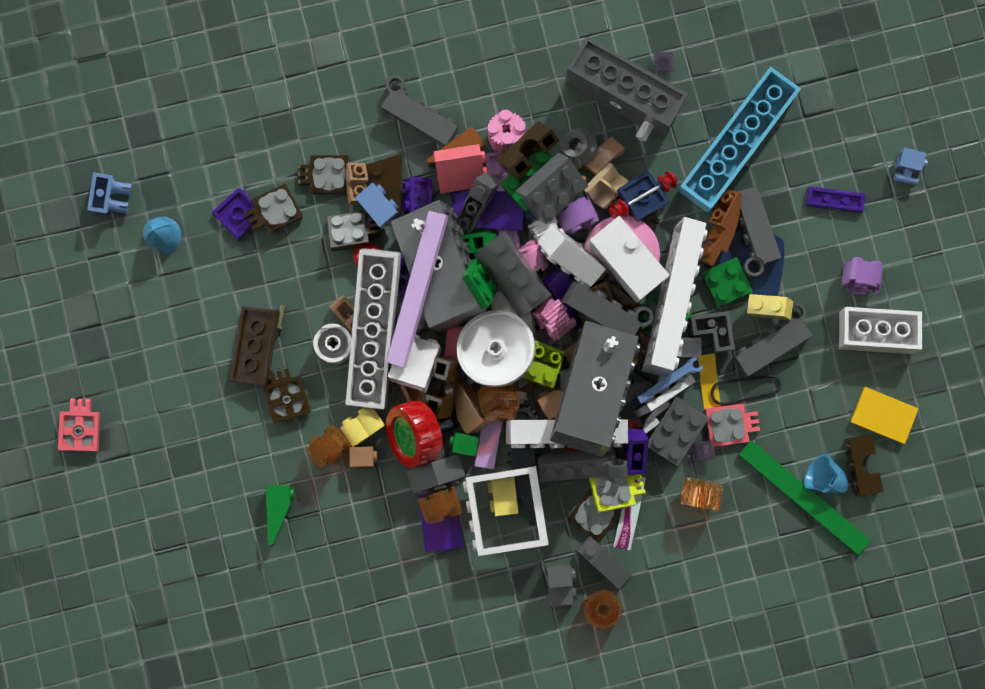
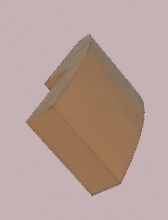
[584,137,625,176]
[346,163,368,204]

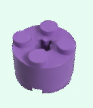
[555,196,599,237]
[841,257,883,295]

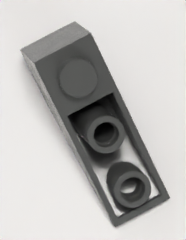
[456,173,500,235]

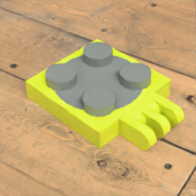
[589,474,646,513]

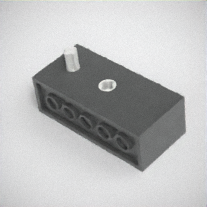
[565,36,688,142]
[391,200,490,333]
[549,321,640,457]

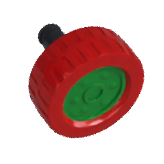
[386,400,460,468]

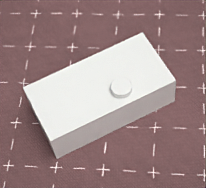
[587,216,669,303]
[839,307,922,354]

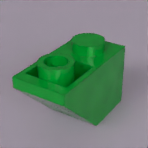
[449,433,479,457]

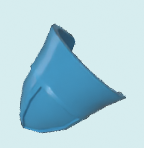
[143,217,181,255]
[804,454,849,494]

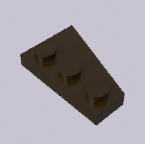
[366,154,402,214]

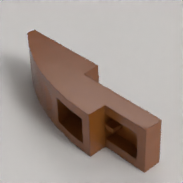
[698,189,741,266]

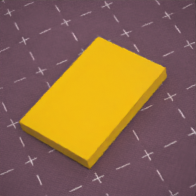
[850,387,918,444]

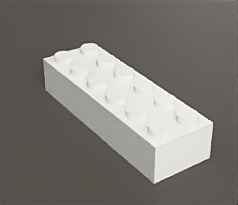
[506,420,628,448]

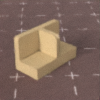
[584,162,629,209]

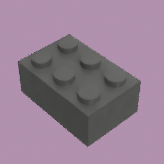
[516,153,589,224]
[648,397,709,467]

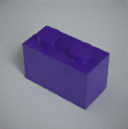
[622,429,649,475]

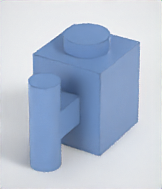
[894,148,927,186]

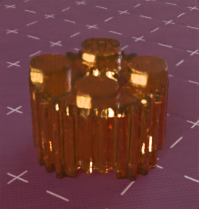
[477,384,519,423]
[306,424,351,469]
[681,477,723,511]
[417,486,462,524]
[583,589,623,630]

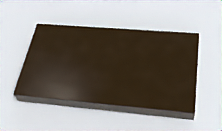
[229,306,280,387]

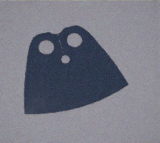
[702,227,784,296]

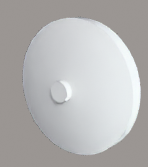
[457,310,535,387]

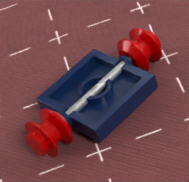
[609,171,678,222]

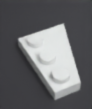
[634,375,696,418]

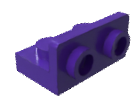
[402,176,432,216]

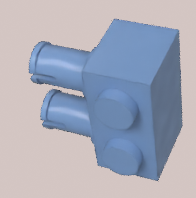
[87,172,131,215]

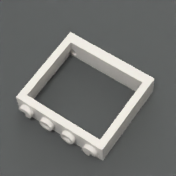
[463,466,549,556]

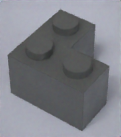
[688,311,735,354]
[406,454,465,495]
[546,564,577,606]

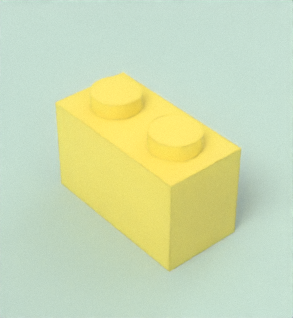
[747,294,793,320]
[487,476,519,516]

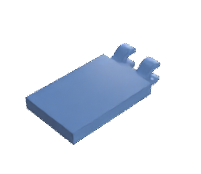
[634,357,703,405]

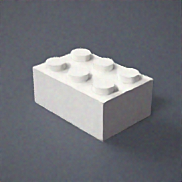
[538,224,606,286]

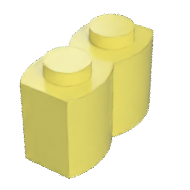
[340,407,386,447]

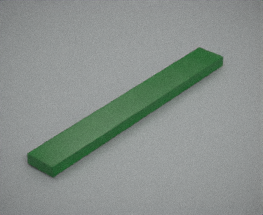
[738,440,871,555]

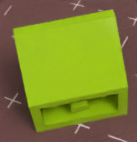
[520,340,565,388]

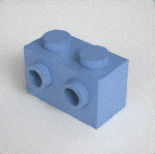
[355,183,399,229]

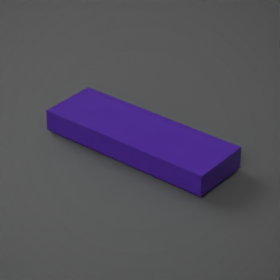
[806,186,865,213]

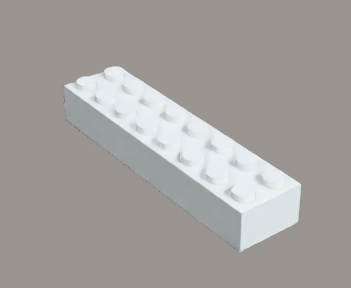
[642,217,707,377]
[346,249,401,409]

